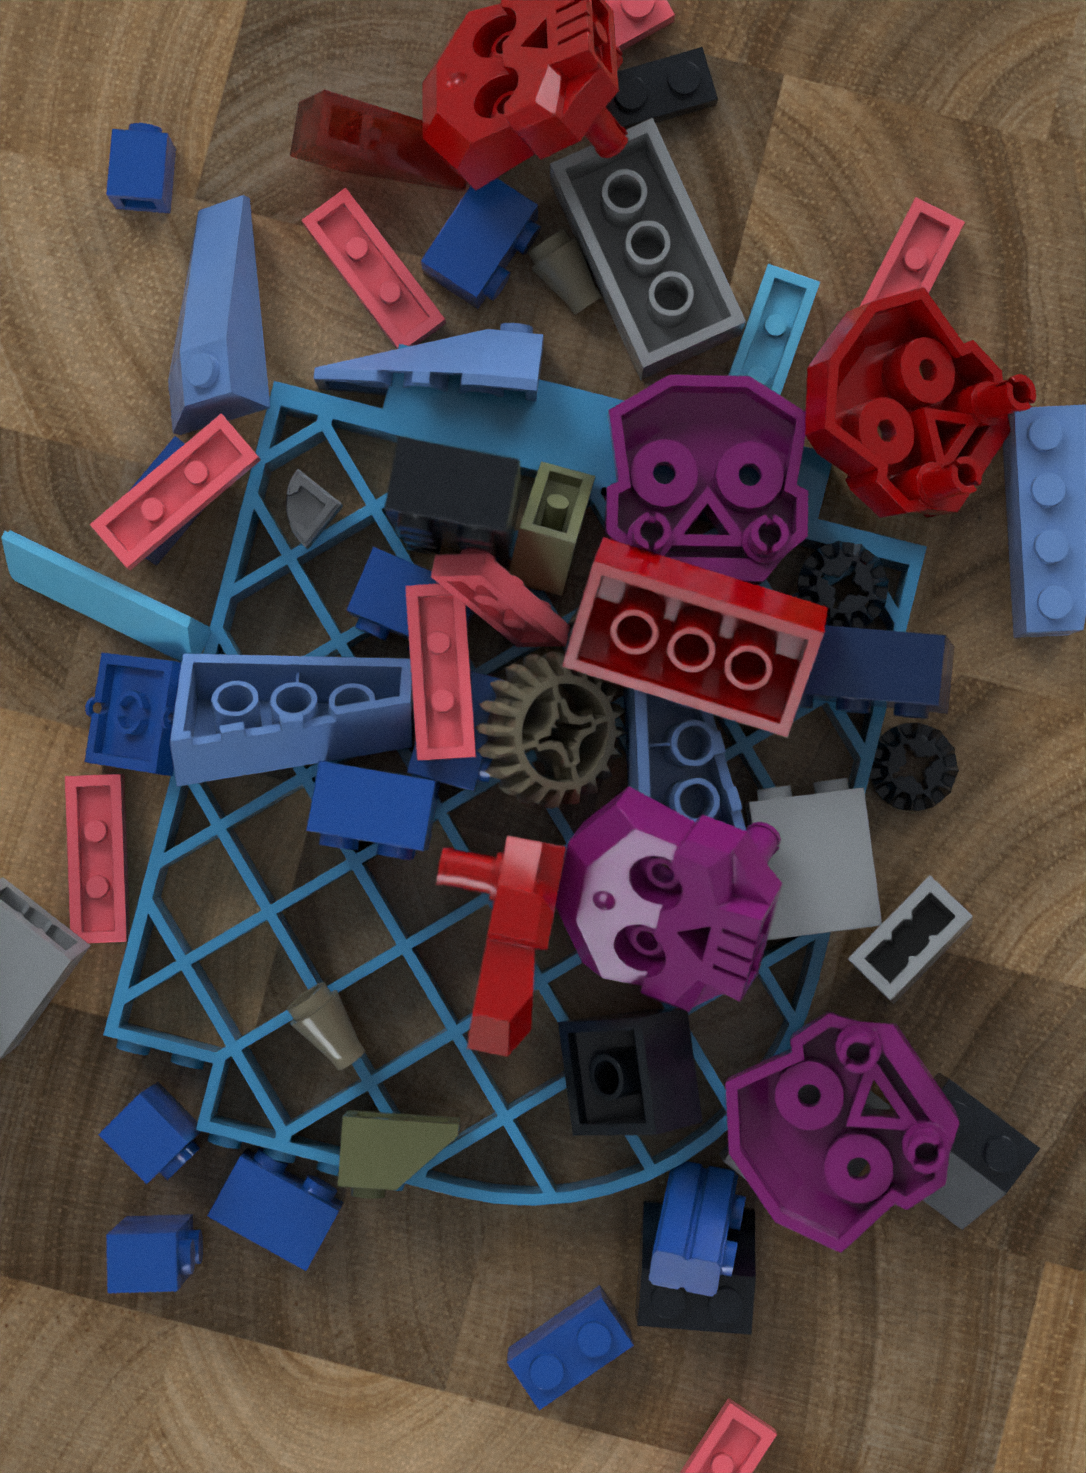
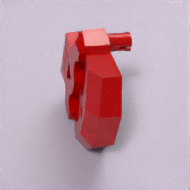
[422,0,628,191]
[805,287,1036,518]
[436,836,566,1056]

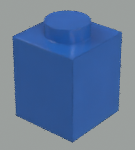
[106,123,176,214]

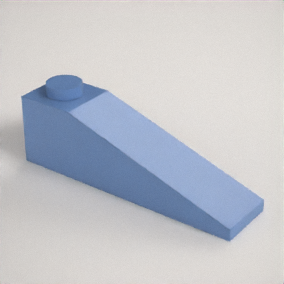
[168,195,270,435]
[314,323,544,401]

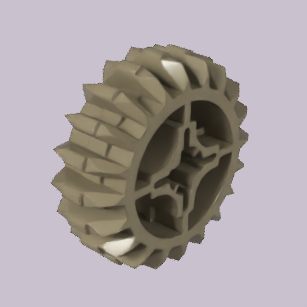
[475,652,627,809]

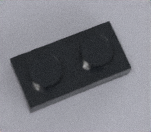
[606,47,718,129]

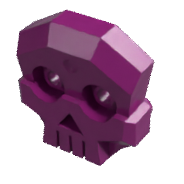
[605,374,808,585]
[555,786,782,1012]
[726,1011,960,1253]

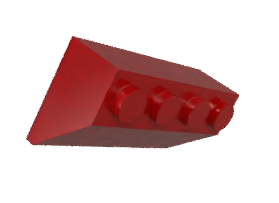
[562,537,828,737]

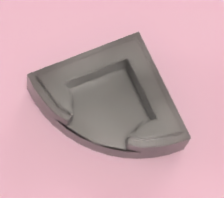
[286,469,343,549]

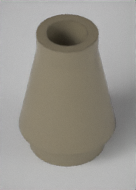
[528,228,602,315]
[287,982,366,1071]

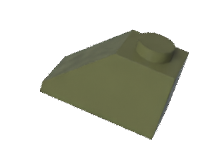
[509,461,595,595]
[338,1110,461,1199]

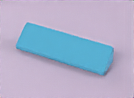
[1,530,212,662]

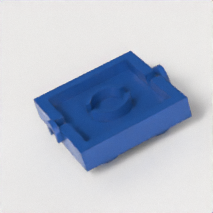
[84,652,182,776]

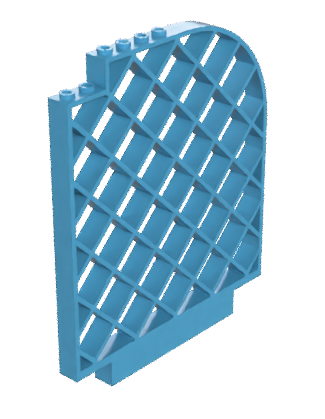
[103,344,927,1206]

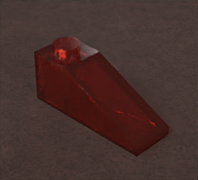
[290,90,467,192]

